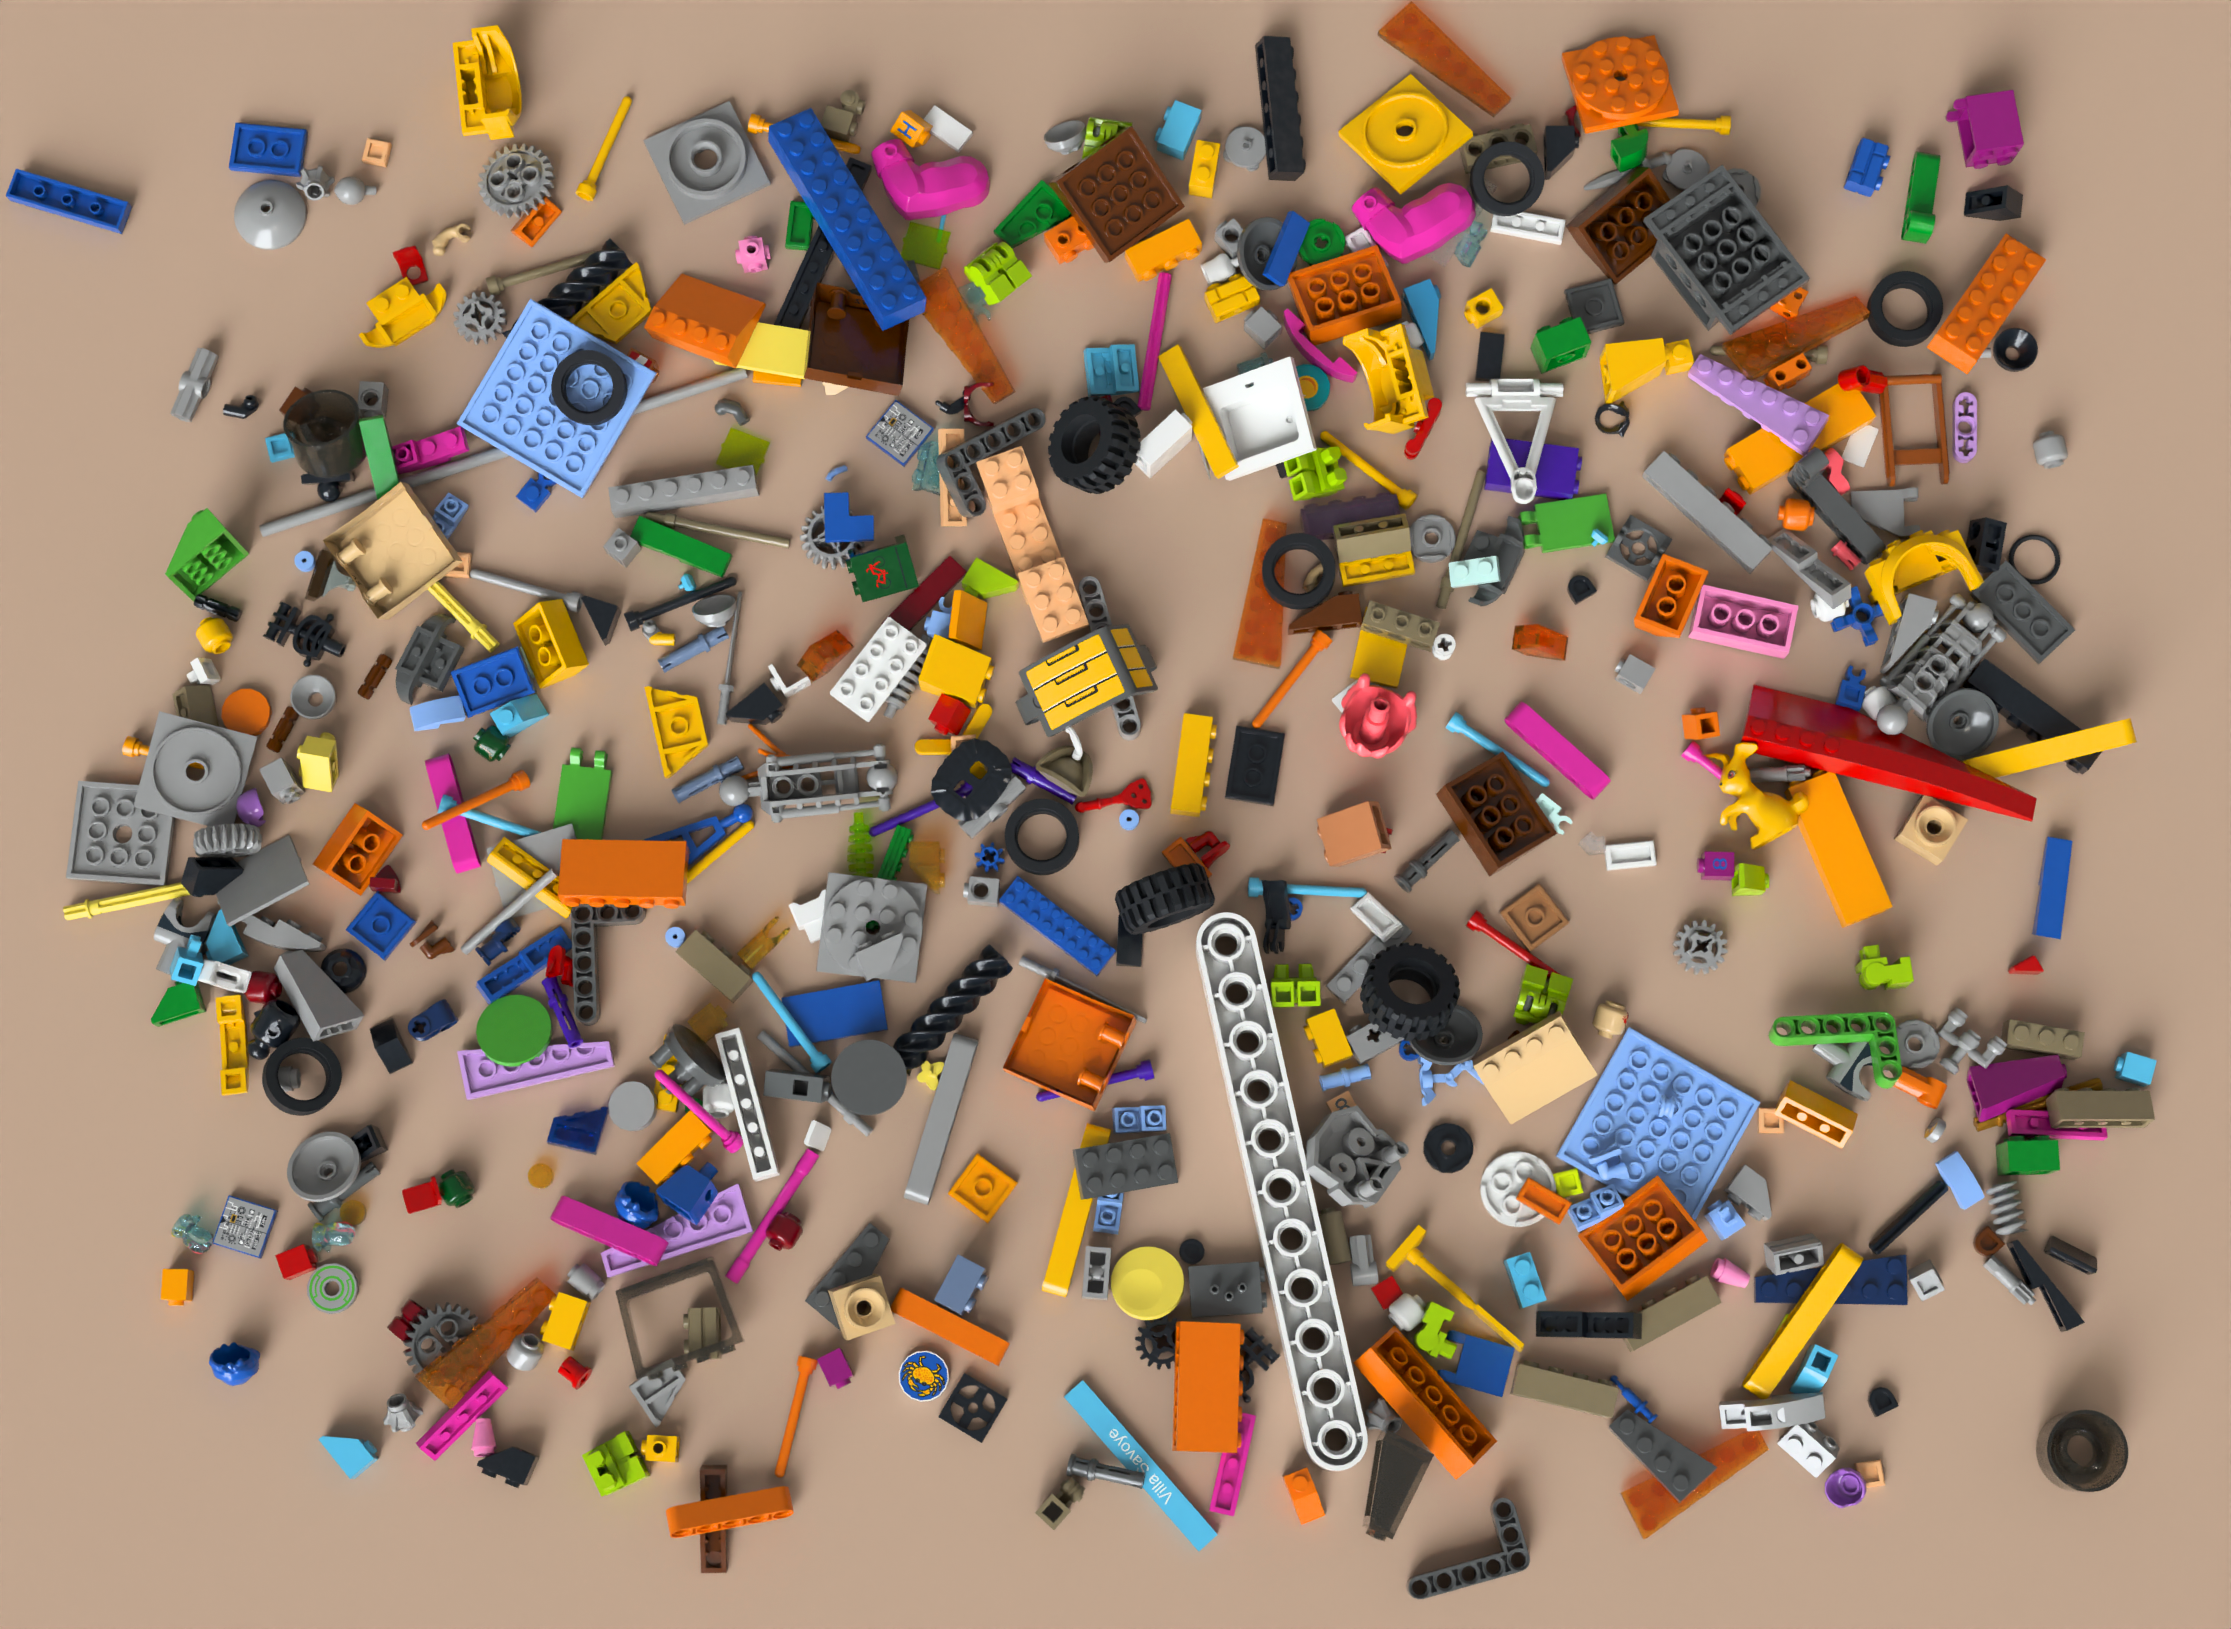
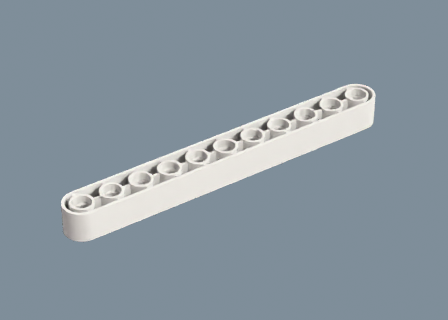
[1196,912,1368,1471]

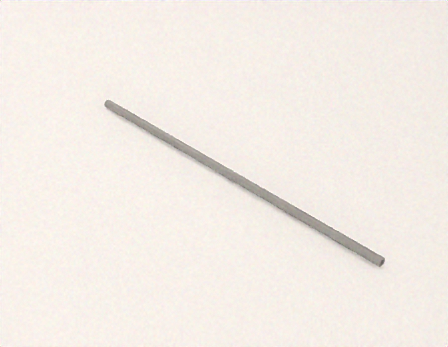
[259,368,748,537]

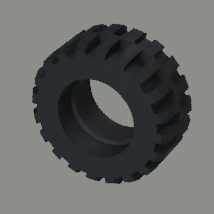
[1048,396,1141,494]
[1115,863,1215,935]
[1360,942,1460,1041]

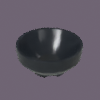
[1993,328,2038,372]
[321,948,366,994]

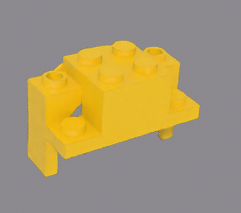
[453,25,522,140]
[1343,324,1434,434]
[1864,529,1984,625]

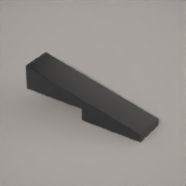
[2007,1240,2085,1332]
[1536,1311,1642,1339]

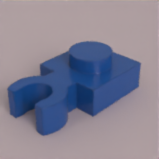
[516,473,556,512]
[1835,665,1866,712]

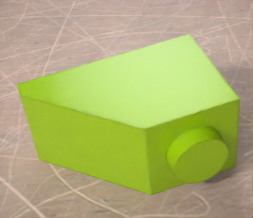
[961,557,1019,600]
[1731,863,1769,896]

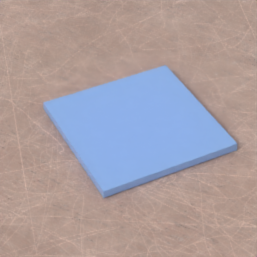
[457,298,657,498]
[1556,1027,1760,1221]

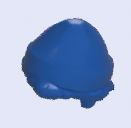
[615,1181,659,1228]
[209,1342,260,1386]

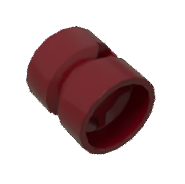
[387,1299,427,1341]

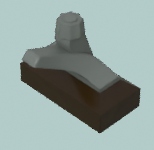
[305,549,356,601]

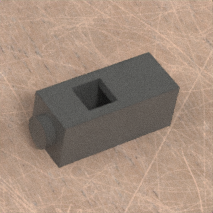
[763,1069,833,1103]

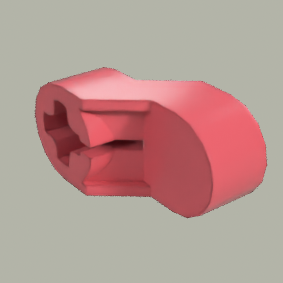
[1823,448,1850,496]

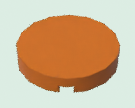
[221,689,272,736]

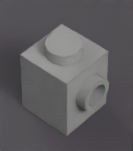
[1244,306,1282,350]

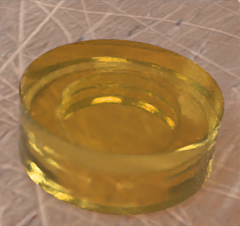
[528,1163,554,1189]
[340,1200,367,1226]

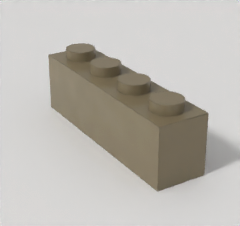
[2046,1088,2155,1128]
[1623,1274,1722,1352]
[1510,1360,1619,1419]

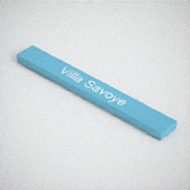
[1064,1380,1218,1551]

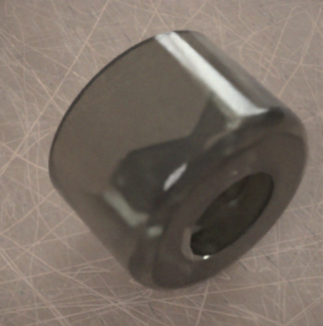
[283,390,367,478]
[2036,1410,2128,1492]

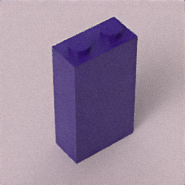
[1484,438,1582,500]

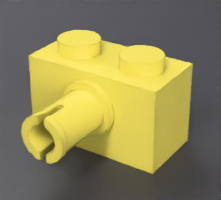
[297,732,339,792]

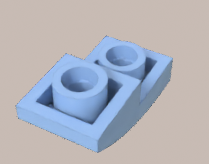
[432,492,469,539]
[409,695,466,731]
[1112,1105,1166,1134]
[1935,1151,1985,1210]
[1567,1184,1624,1232]
[1093,1192,1124,1235]

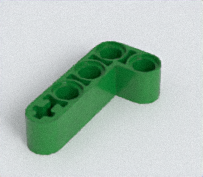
[1901,151,1940,244]

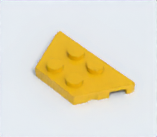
[568,262,652,344]
[644,686,709,779]

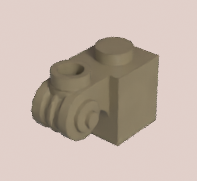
[821,90,865,142]
[1035,1477,1085,1530]

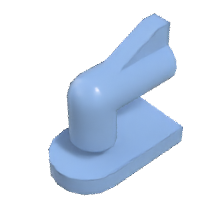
[1588,1142,1630,1180]

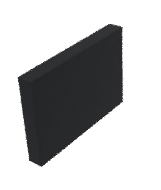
[1225,726,1285,806]

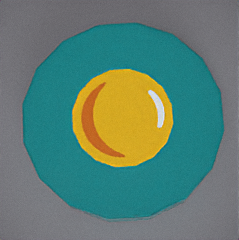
[1296,364,1330,411]

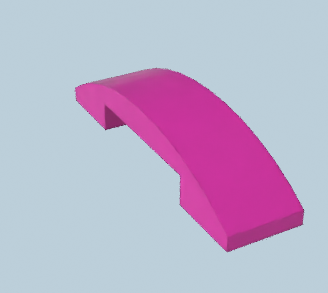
[1283,308,1357,383]

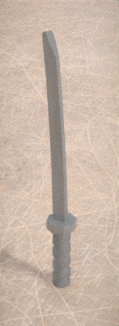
[717,592,743,725]
[1019,956,1147,1023]

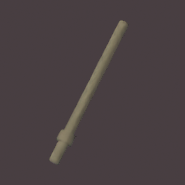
[1436,471,1486,609]
[646,512,790,549]

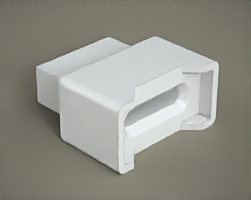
[789,889,826,944]
[198,959,252,993]

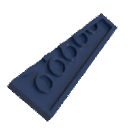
[1754,1255,1908,1305]

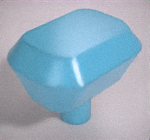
[1591,529,1608,547]
[678,573,696,592]

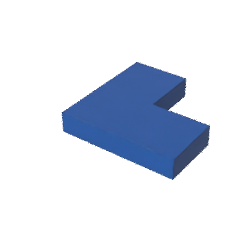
[824,492,874,543]

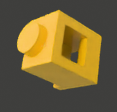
[641,1435,680,1462]

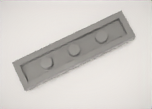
[1326,915,1413,1003]

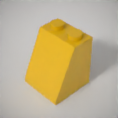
[1599,338,1669,404]
[918,634,995,708]

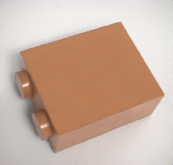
[1317,801,1392,867]

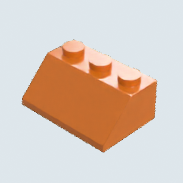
[1634,554,1709,638]
[313,803,403,896]

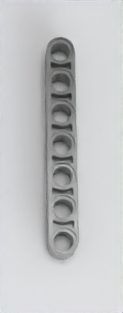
[1079,576,1141,741]
[904,1033,979,1205]

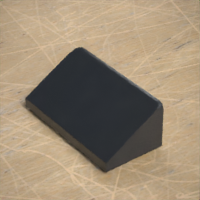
[1116,915,1143,967]
[2044,1236,2097,1275]

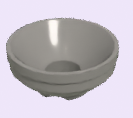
[1044,120,1086,155]
[692,594,737,628]
[290,675,336,719]

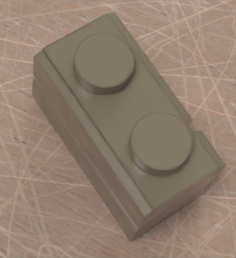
[683,1307,722,1360]

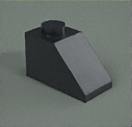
[1543,126,1579,180]
[1964,185,2023,221]
[726,683,785,725]
[181,857,244,897]

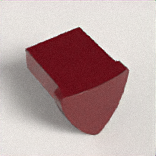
[369,865,401,893]

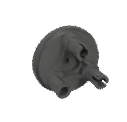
[649,1024,726,1097]
[831,1040,907,1115]

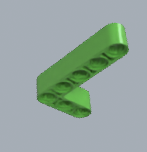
[1768,1012,1902,1089]

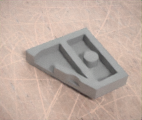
[629,1358,686,1427]

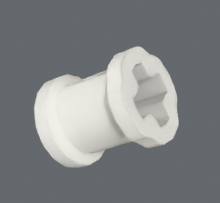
[1432,634,1456,660]

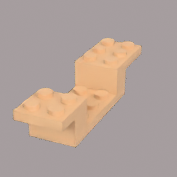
[976,446,1089,643]

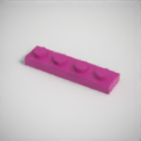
[2006,1110,2108,1141]
[416,1370,508,1461]
[1209,1413,1256,1516]

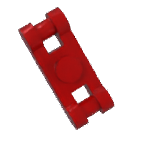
[1404,398,1442,460]

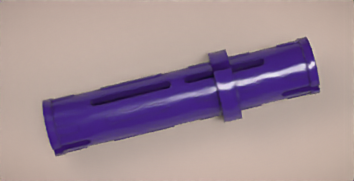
[1010,757,1078,805]
[542,976,584,1048]

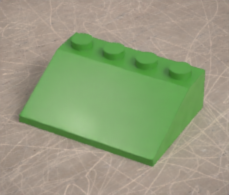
[165,508,249,601]

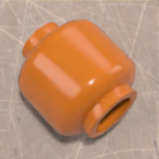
[1777,498,1814,531]

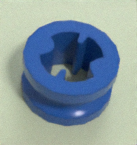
[1288,897,1303,921]
[1399,1040,1419,1061]

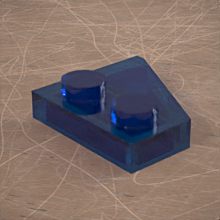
[547,1107,609,1155]

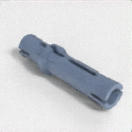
[657,626,729,673]
[672,755,744,803]

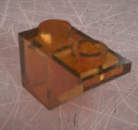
[797,630,854,682]

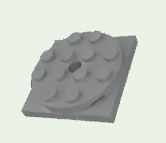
[816,872,927,983]

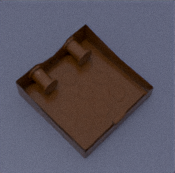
[1048,126,1185,263]
[803,283,910,396]

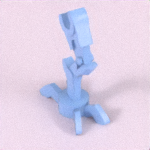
[1417,1056,1484,1106]

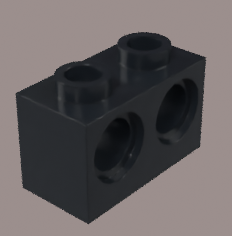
[1966,517,2007,573]

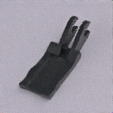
[1262,880,1291,954]

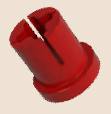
[558,1356,592,1390]

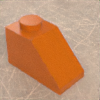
[1283,1467,1325,1525]

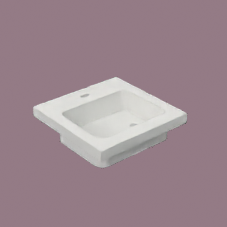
[1203,357,1317,481]

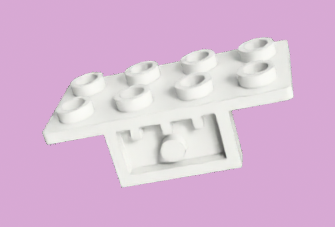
[830,617,927,722]

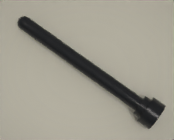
[624,577,737,632]

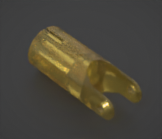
[736,916,791,969]

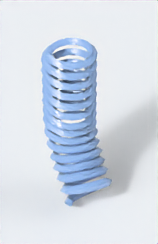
[825,465,848,481]

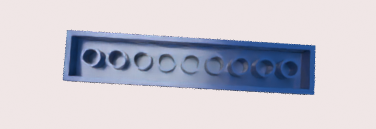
[768,108,927,331]

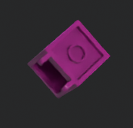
[1945,90,2024,169]

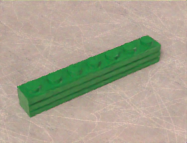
[866,825,914,932]

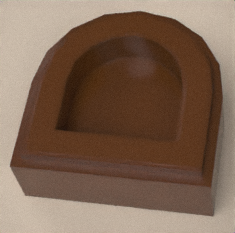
[1973,1225,2005,1256]

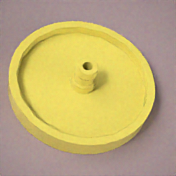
[1111,1247,1185,1320]

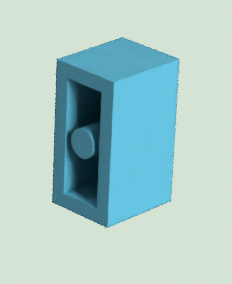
[1154,100,1202,160]
[1503,1252,1547,1309]

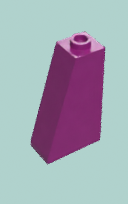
[1966,1055,2067,1122]

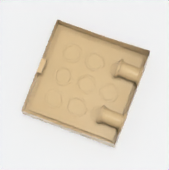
[323,482,463,620]

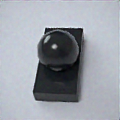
[301,470,355,502]

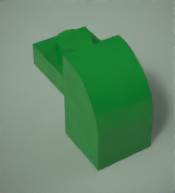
[1610,124,1648,173]

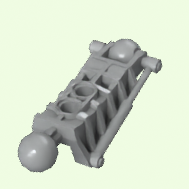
[1876,593,2007,735]
[719,743,898,823]

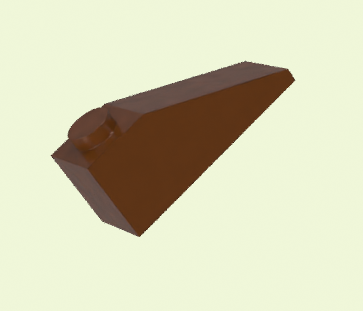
[1288,591,1362,635]

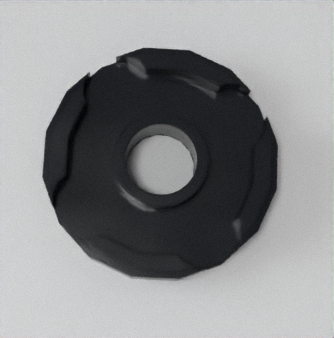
[1423,1123,1473,1174]

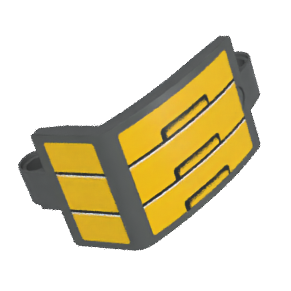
[1015,624,1158,737]

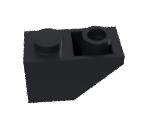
[477,1447,540,1488]

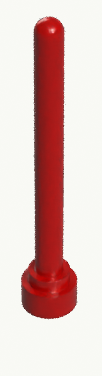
[1465,910,1561,978]

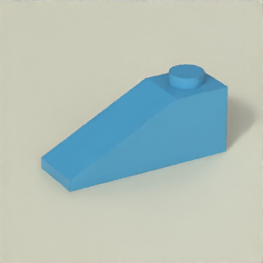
[1402,279,1441,360]

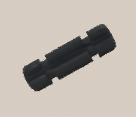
[193,594,242,622]

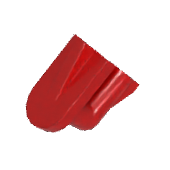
[1186,831,1230,869]
[545,945,573,987]

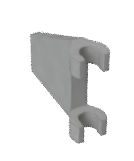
[1851,487,1920,539]

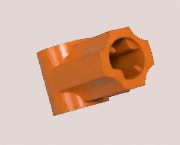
[1893,1066,1947,1109]

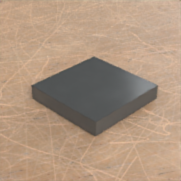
[1564,278,1625,334]

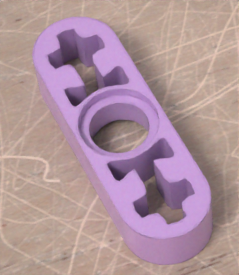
[1952,392,1977,463]

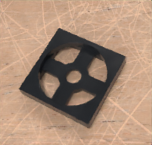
[938,1373,1008,1443]

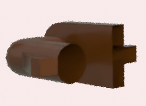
[410,920,455,959]

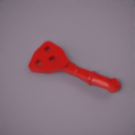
[1075,778,1152,813]

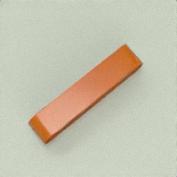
[890,1287,1010,1366]
[666,1486,794,1538]

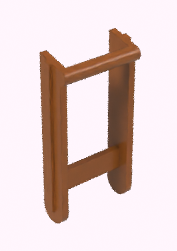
[1879,374,1950,487]

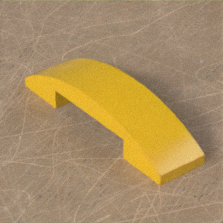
[216,995,249,1096]

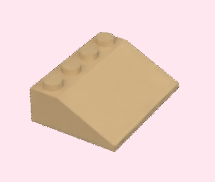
[1473,1010,1598,1124]

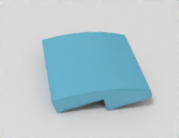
[1083,344,1140,397]

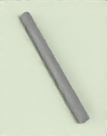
[461,868,558,955]

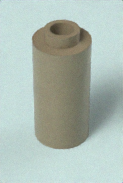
[1318,1207,1352,1265]

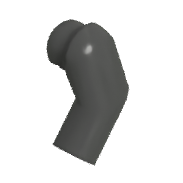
[714,398,750,426]

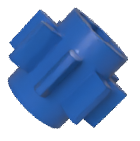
[974,842,1005,874]

